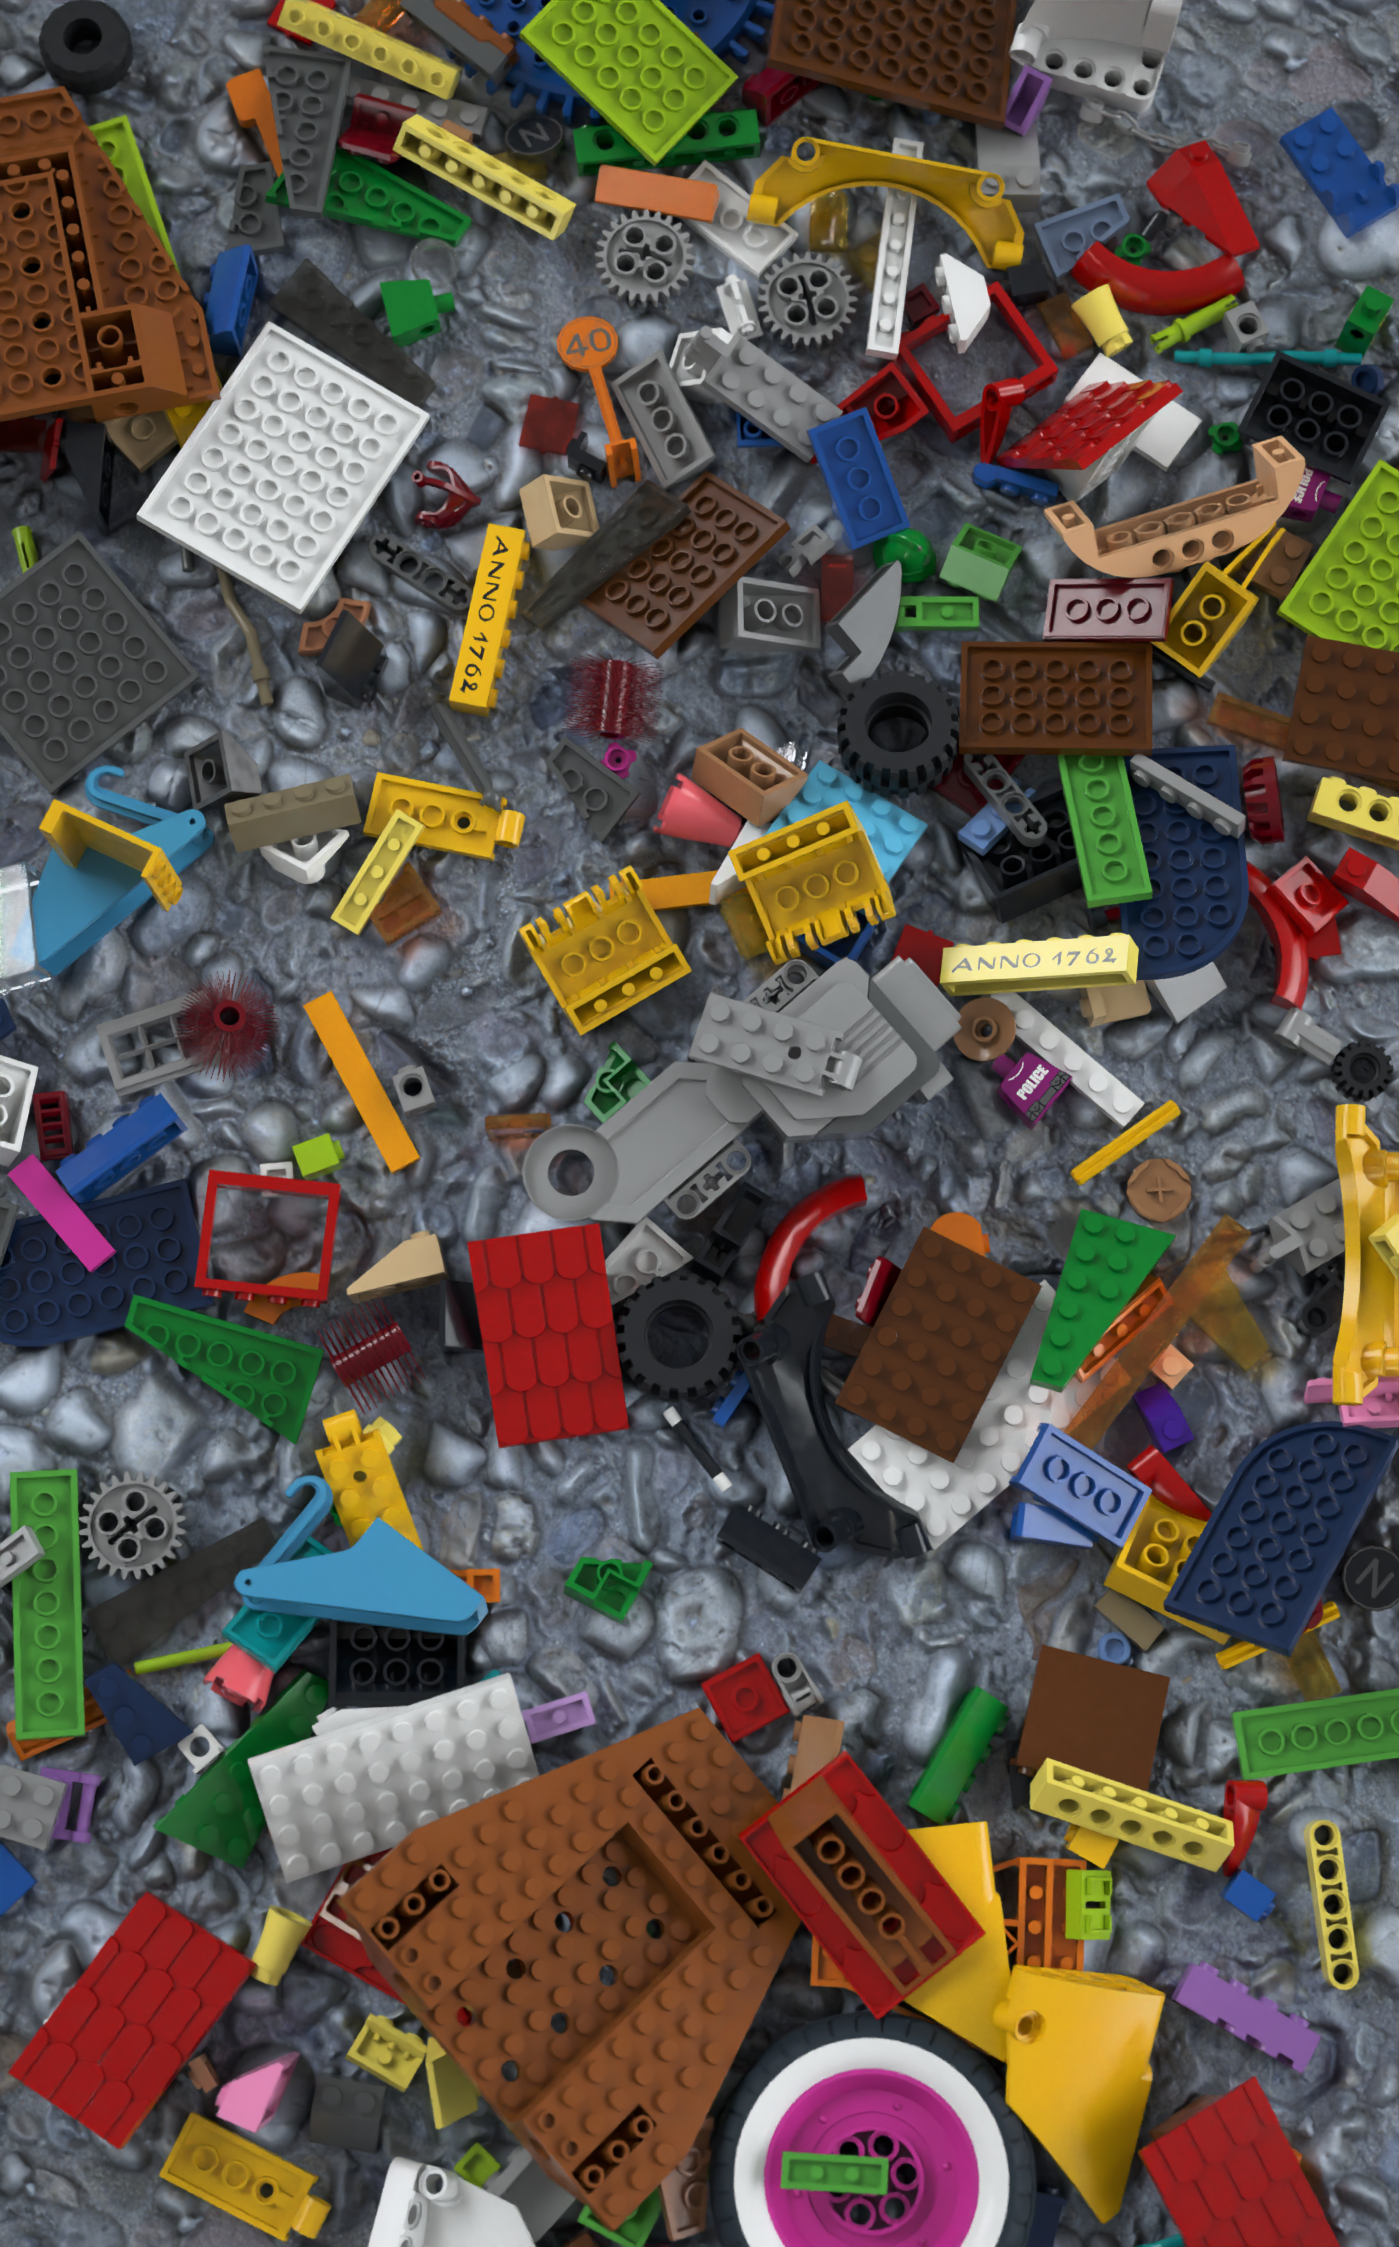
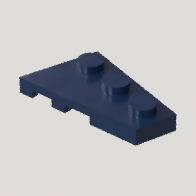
[84,1661,194,1766]

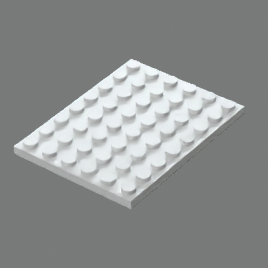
[136,321,430,615]

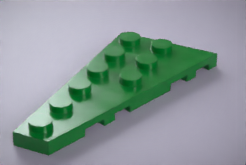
[265,143,472,248]
[1029,1209,1176,1393]
[152,1669,329,1869]

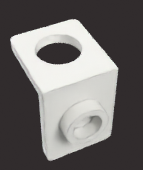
[178,1724,225,1775]

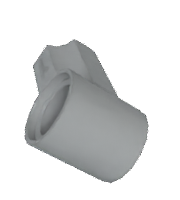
[1274,1007,1344,1067]

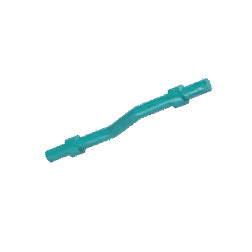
[1174,348,1362,368]

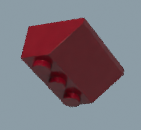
[742,67,822,128]

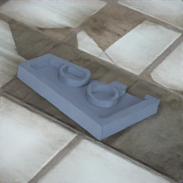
[1032,193,1131,282]

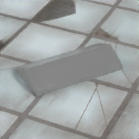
[610,350,716,490]

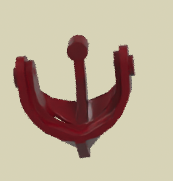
[411,461,481,529]

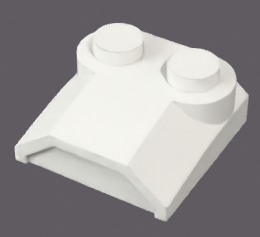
[259,828,349,884]

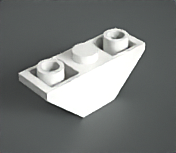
[935,254,991,354]

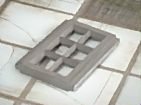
[96,989,229,1098]

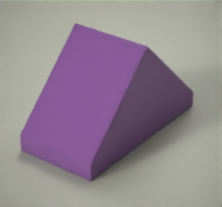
[1004,64,1053,136]

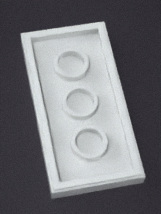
[678,160,798,282]
[1064,352,1202,472]

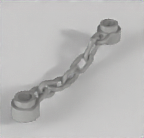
[1079,97,1252,167]

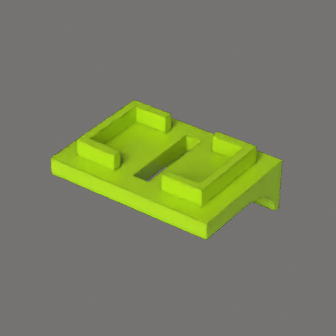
[1065,1869,1112,1940]

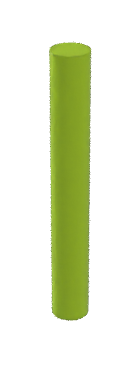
[134,1642,232,1675]

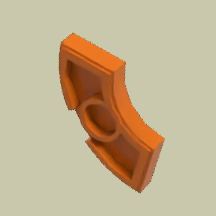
[243,1272,320,1326]

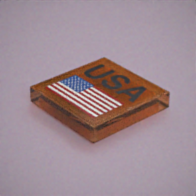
[485,1113,553,1141]

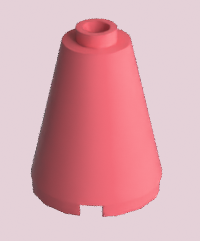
[653,773,744,847]
[203,1644,274,1713]

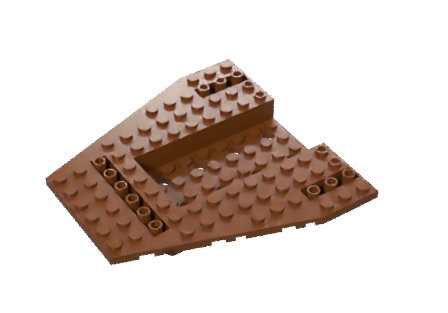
[0,86,221,423]
[336,1707,801,2232]

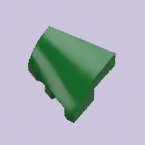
[584,1041,651,1124]
[563,1557,653,1624]

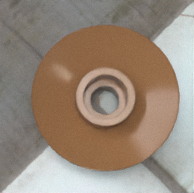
[953,997,1016,1062]

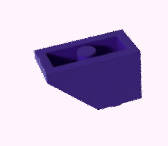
[1131,1382,1194,1454]

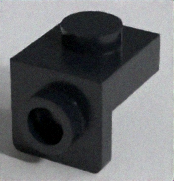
[565,431,607,484]

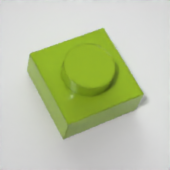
[453,2141,503,2188]

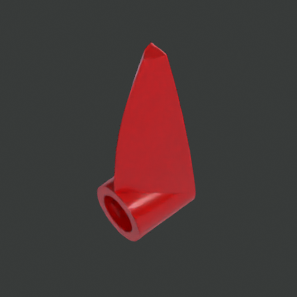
[980,377,1025,464]
[1126,1444,1212,1522]
[1223,1780,1268,1877]

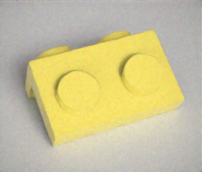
[345,2014,427,2093]

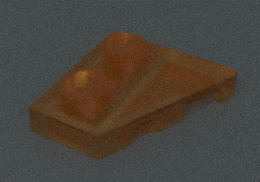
[370,862,442,946]

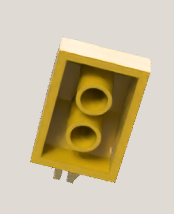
[1151,522,1286,678]

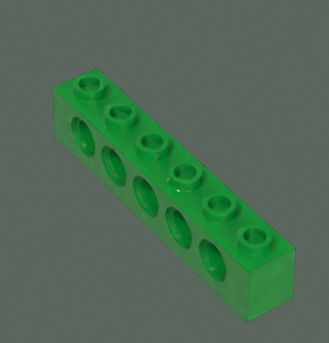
[573,108,760,177]

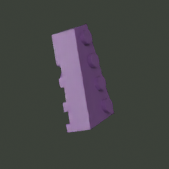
[1171,1960,1322,2074]

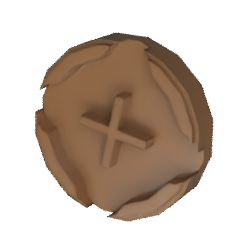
[1126,1158,1192,1223]

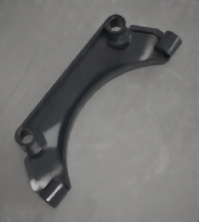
[737,1269,932,1559]

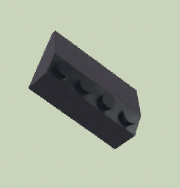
[1237,350,1391,485]
[957,789,1083,924]
[328,1620,467,1706]

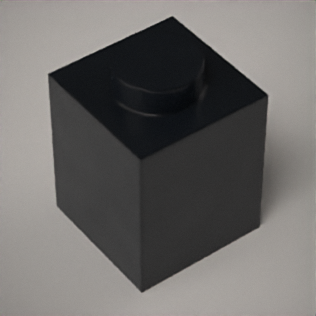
[1001,261,1049,308]

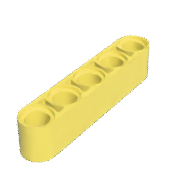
[1304,1819,1359,1990]

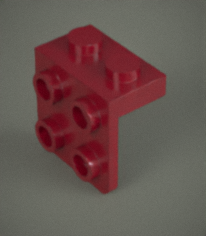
[338,93,417,164]
[855,1256,902,1328]

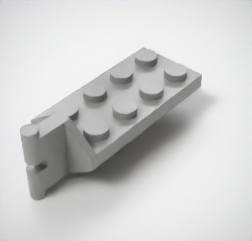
[684,326,843,463]
[1250,1178,1345,1276]

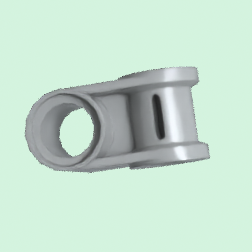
[771,1652,825,1718]

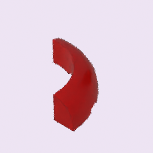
[1070,240,1245,316]
[1246,860,1309,1010]
[754,1173,868,1323]

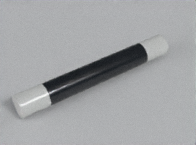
[663,1406,733,1493]

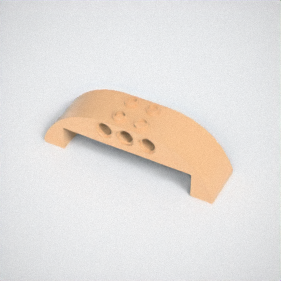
[1043,435,1306,578]

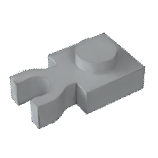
[776,524,835,578]

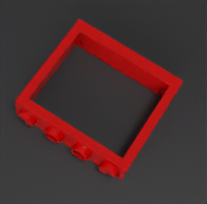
[895,281,1059,444]
[194,1170,342,1308]

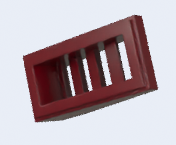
[33,1091,74,1162]

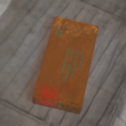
[1037,292,1093,361]

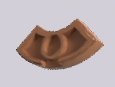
[298,597,372,656]

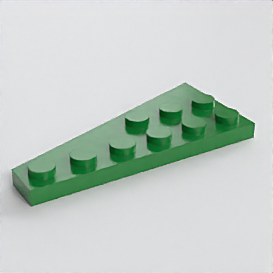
[124,1294,325,1445]

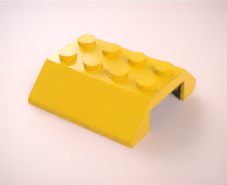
[728,800,896,966]
[518,865,692,1036]

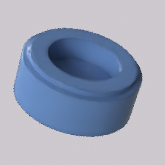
[1096,1632,1131,1665]

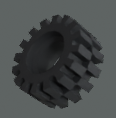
[1331,1040,1394,1102]

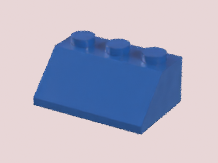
[203,244,259,358]

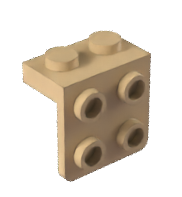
[1079,980,1151,1027]

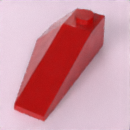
[1146,140,1260,258]
[809,362,930,465]

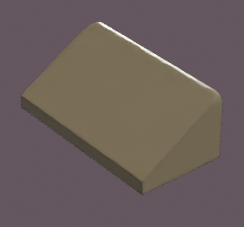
[1092,1588,1165,1652]

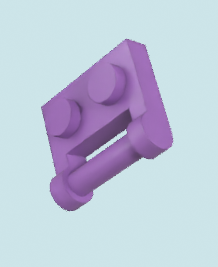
[40,1767,102,1843]

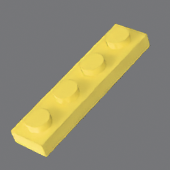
[331,809,425,935]

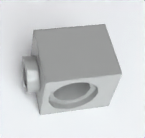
[1220,300,1270,353]
[392,1065,437,1118]

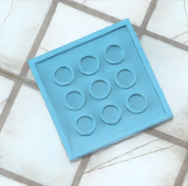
[764,760,928,916]

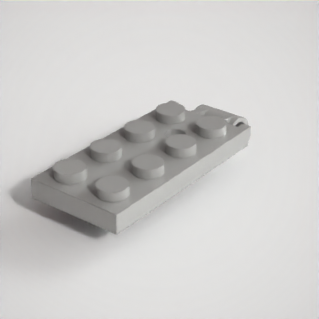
[688,992,863,1098]
[0,1763,68,1850]

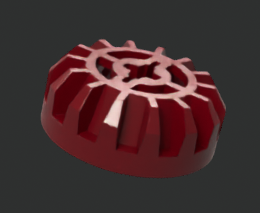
[1242,756,1285,845]

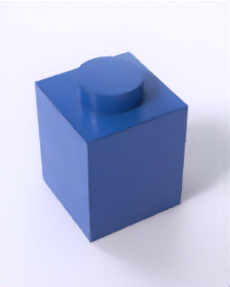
[1219,1868,1276,1922]

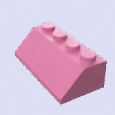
[215,2051,301,2133]

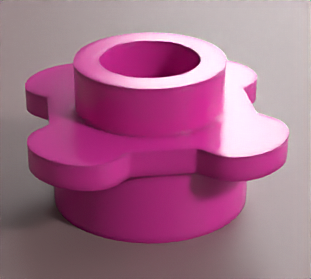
[600,742,637,779]

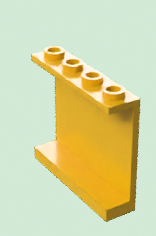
[39,799,183,912]

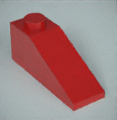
[1329,847,1399,923]

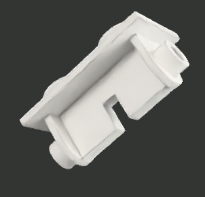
[716,275,763,340]

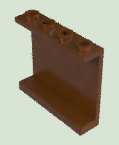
[1009,1644,1170,1792]

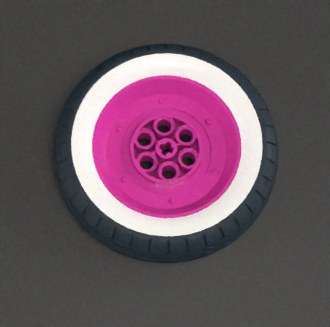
[709,2011,1036,2247]

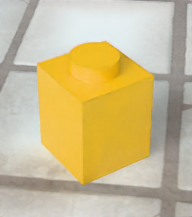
[1063,1823,1120,1869]

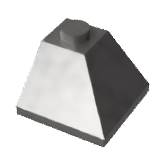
[184,731,262,812]

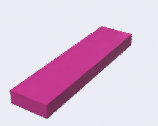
[7,1153,117,1273]

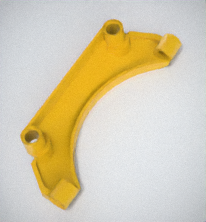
[746,137,1025,271]
[1332,1104,1399,1406]

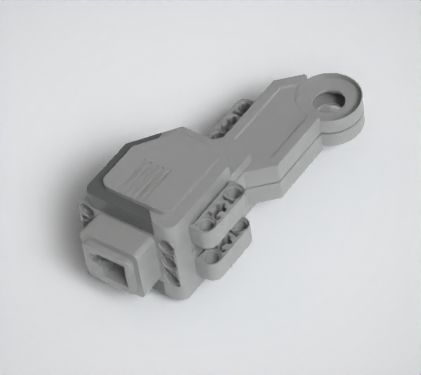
[523,956,962,1224]

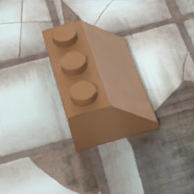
[691,728,808,827]
[782,1715,845,1799]

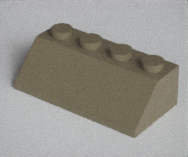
[224,774,362,853]

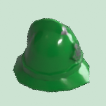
[873,528,936,583]

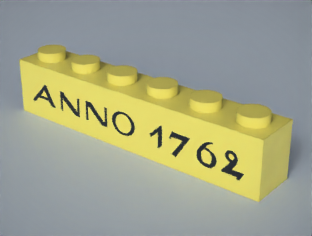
[940,933,1139,996]

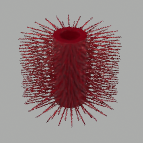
[562,653,664,745]
[175,970,279,1082]
[316,1294,426,1415]

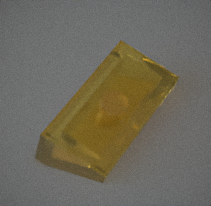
[809,190,848,253]
[1285,1630,1342,1702]

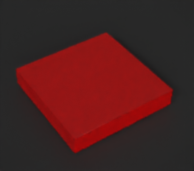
[1266,855,1349,938]
[700,1653,790,1744]

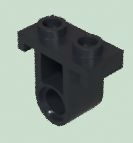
[1295,1264,1344,1337]

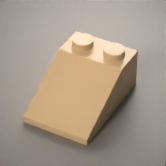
[346,1231,449,1304]

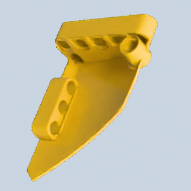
[903,1821,1010,2062]
[993,1965,1166,2225]

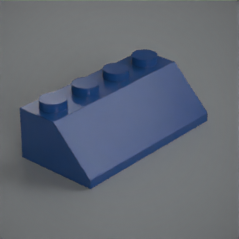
[55,1093,188,1204]

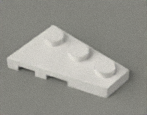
[605,1217,694,1307]

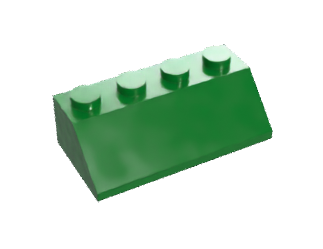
[905,1686,1010,1826]

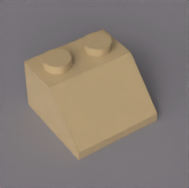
[519,474,602,551]

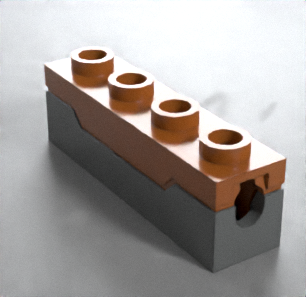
[400,0,521,87]

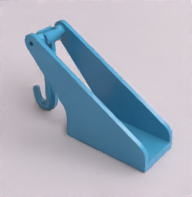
[10,765,214,978]
[234,1475,488,1636]

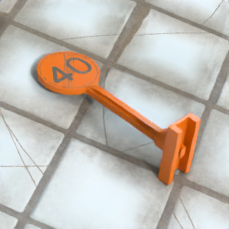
[557,316,641,489]

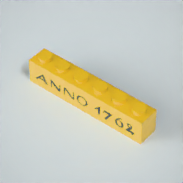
[449,523,531,717]

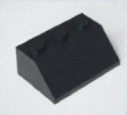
[716,1504,822,1594]

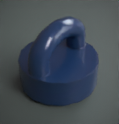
[1351,364,1385,395]

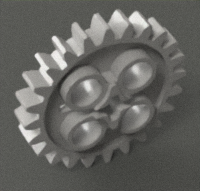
[595,209,695,308]
[757,252,857,352]
[79,1472,188,1580]

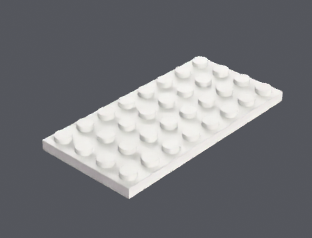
[847,1280,1132,1551]
[247,1673,539,1883]

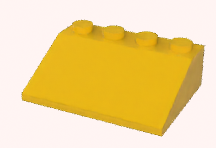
[1103,1494,1230,1645]

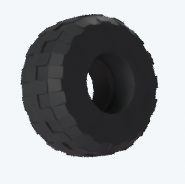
[39,0,133,95]

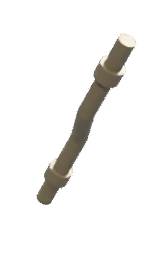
[212,564,274,707]

